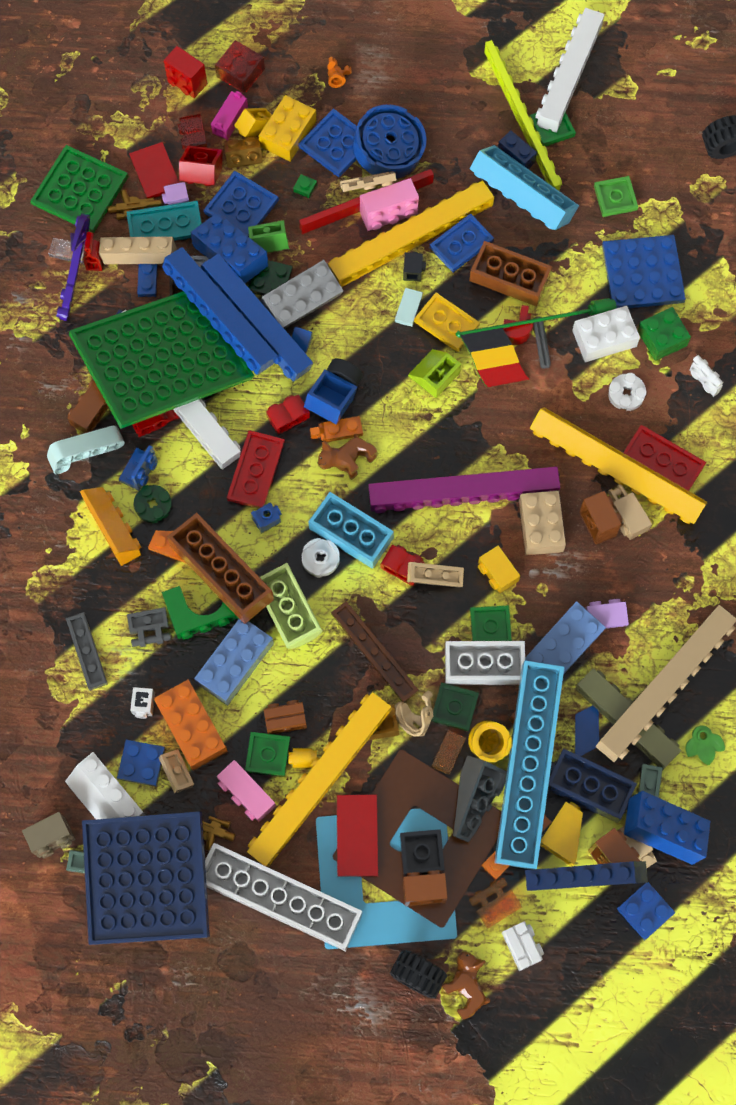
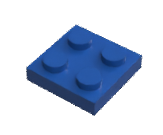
[117,740,165,787]
[617,882,675,941]

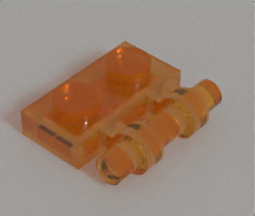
[469,878,522,929]

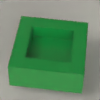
[293,174,317,198]

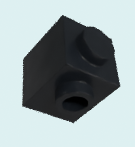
[403,251,426,282]

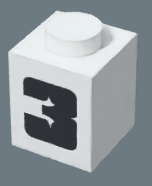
[130,687,155,719]

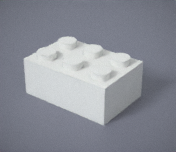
[572,306,640,362]

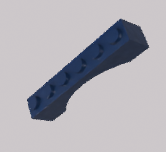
[525,861,648,891]

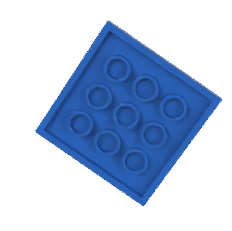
[602,235,686,308]

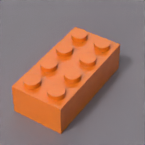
[153,679,228,771]

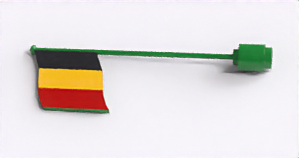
[456,298,617,387]

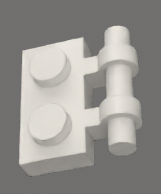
[690,355,723,397]

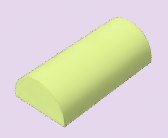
[260,563,322,649]

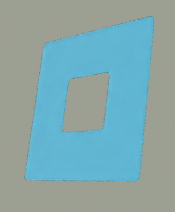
[316,808,457,949]

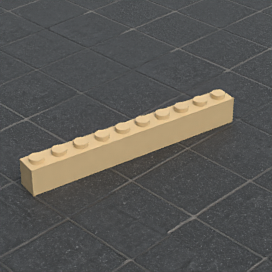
[596,605,736,762]

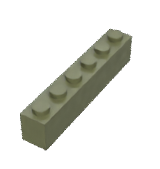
[575,668,682,771]

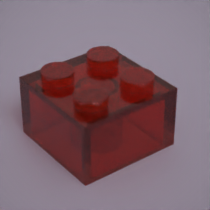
[215,40,265,94]

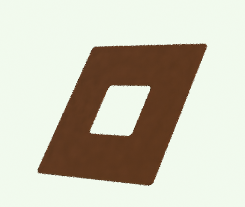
[333,750,501,928]

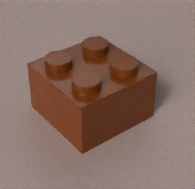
[579,491,622,545]
[403,870,447,906]

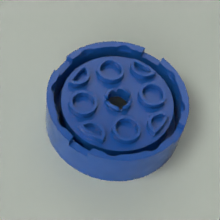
[353,105,426,179]

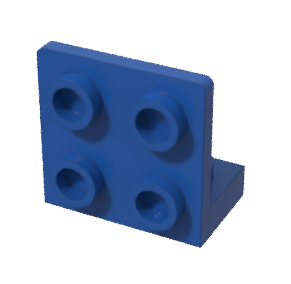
[119,445,158,491]

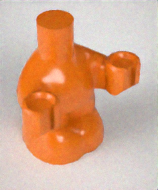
[327,56,351,88]

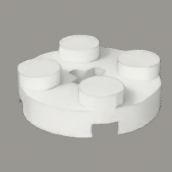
[608,373,646,411]
[302,538,340,578]

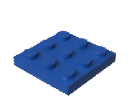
[299,108,357,178]
[204,171,279,237]

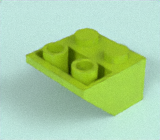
[408,349,461,398]

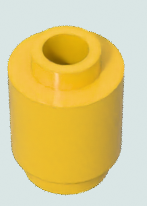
[289,748,317,768]

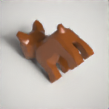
[317,434,378,480]
[442,951,491,1020]

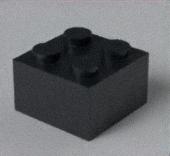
[399,829,445,877]

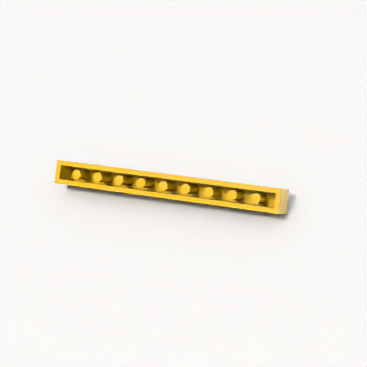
[328,180,494,287]
[530,407,707,524]
[247,692,392,867]

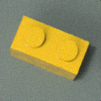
[478,545,520,593]

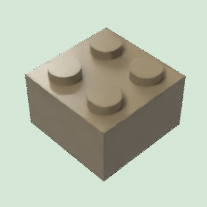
[22,812,76,858]

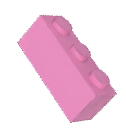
[217,760,276,823]

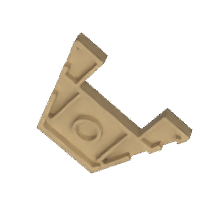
[339,171,396,192]

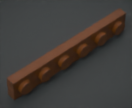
[331,601,419,703]

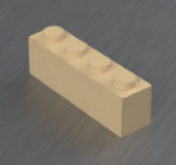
[99,237,177,264]

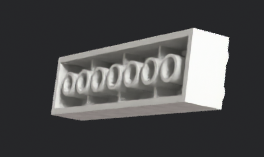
[205,843,363,952]

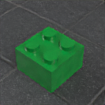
[637,307,691,361]

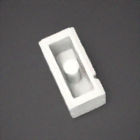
[502,921,544,971]

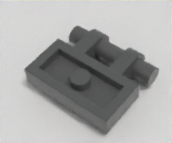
[127,607,171,648]

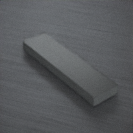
[66,612,108,691]

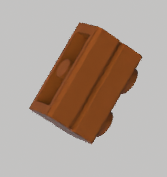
[264,700,307,734]

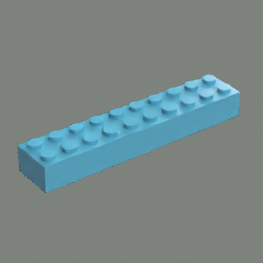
[494,661,564,870]

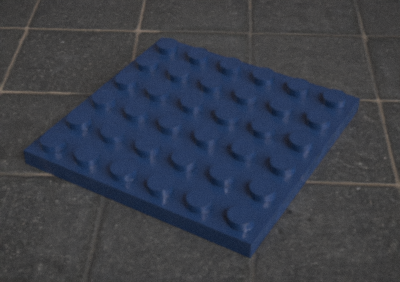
[82,811,210,945]

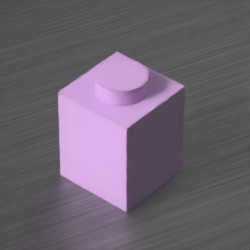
[162,182,189,205]

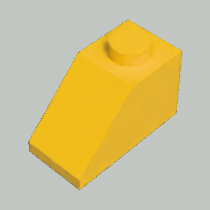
[234,108,272,137]

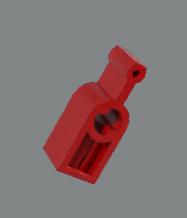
[83,232,104,271]
[132,409,179,437]

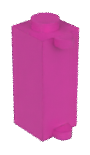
[211,91,248,140]

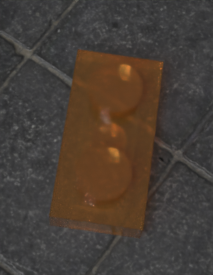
[432,730,466,775]

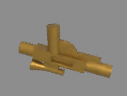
[108,190,162,220]
[203,816,236,851]

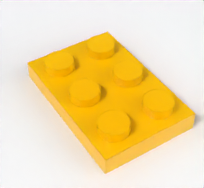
[414,293,480,352]

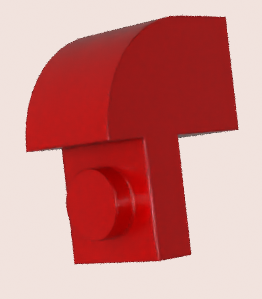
[503,305,533,345]

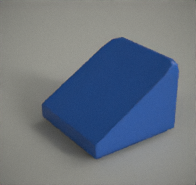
[292,327,313,353]

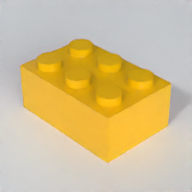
[259,95,317,162]

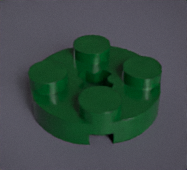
[133,485,172,523]

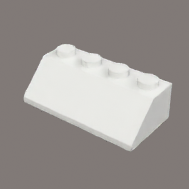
[65,752,146,819]

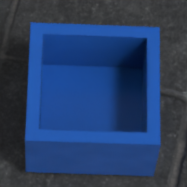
[304,370,357,425]

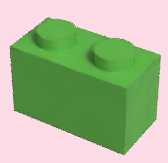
[248,220,289,253]

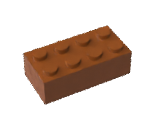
[469,241,552,307]

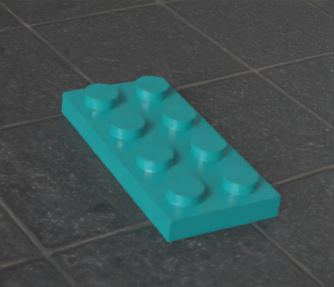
[127,201,201,241]

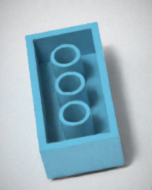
[308,492,394,569]

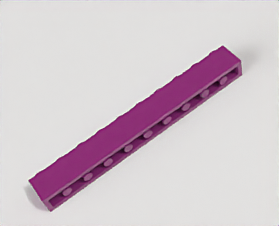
[369,467,560,513]

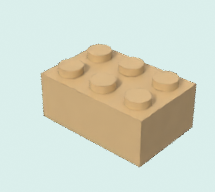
[519,491,566,555]

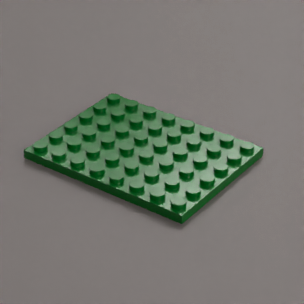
[69,291,254,429]

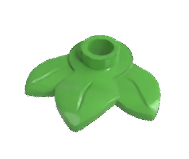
[686,725,725,765]

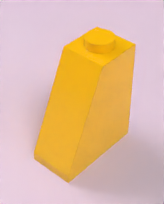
[540,802,583,866]

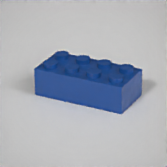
[191,212,268,283]
[624,791,711,865]

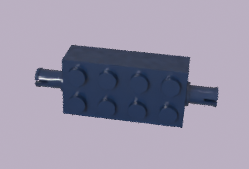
[548,748,637,823]

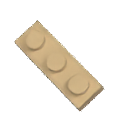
[407,562,464,587]

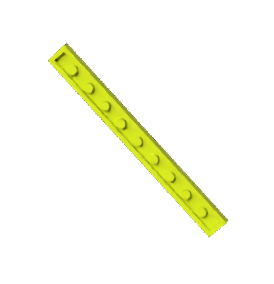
[484,40,562,191]

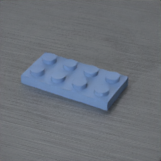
[525,601,606,675]

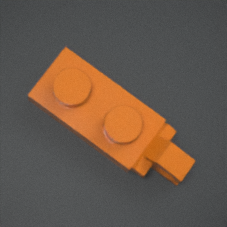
[310,416,363,442]

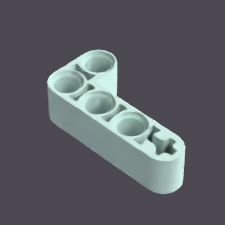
[47,426,125,474]

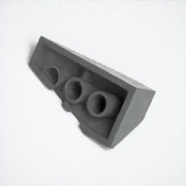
[453,755,507,842]

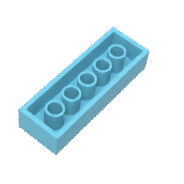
[470,145,579,230]

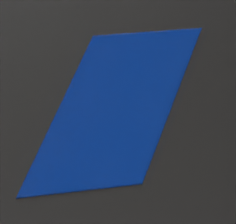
[575,705,599,756]

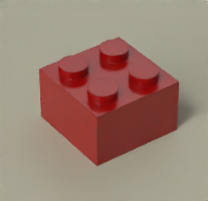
[164,46,208,99]
[179,146,223,186]

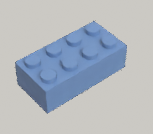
[194,619,274,706]

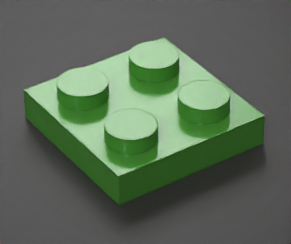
[594,176,638,217]

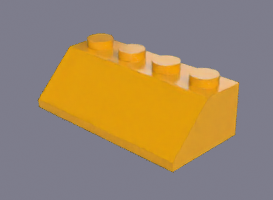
[80,487,142,566]

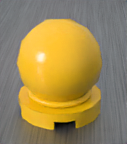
[468,721,512,762]

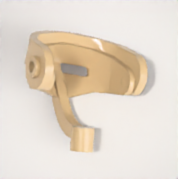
[395,691,434,736]

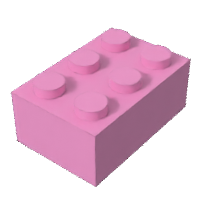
[360,178,419,231]

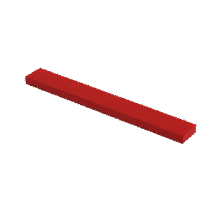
[299,169,434,234]

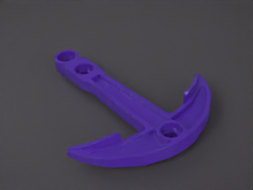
[56,213,90,321]

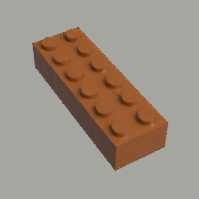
[167,513,274,624]

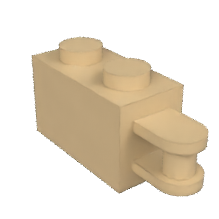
[608,485,652,540]

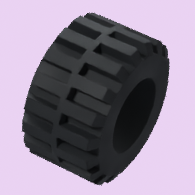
[702,115,736,159]
[390,950,447,999]

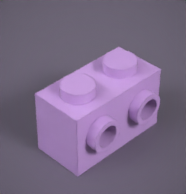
[585,599,629,629]

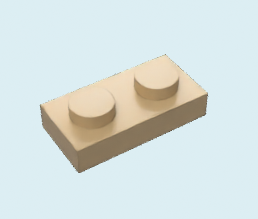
[159,749,194,793]

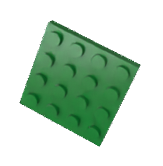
[30,145,129,233]

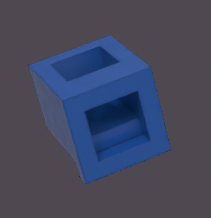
[251,502,282,534]

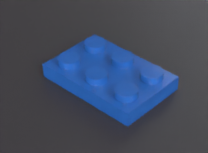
[429,214,494,272]

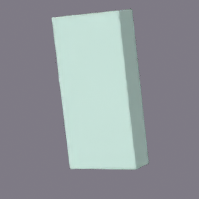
[395,288,423,327]

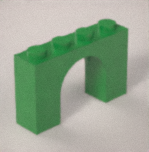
[162,586,239,640]

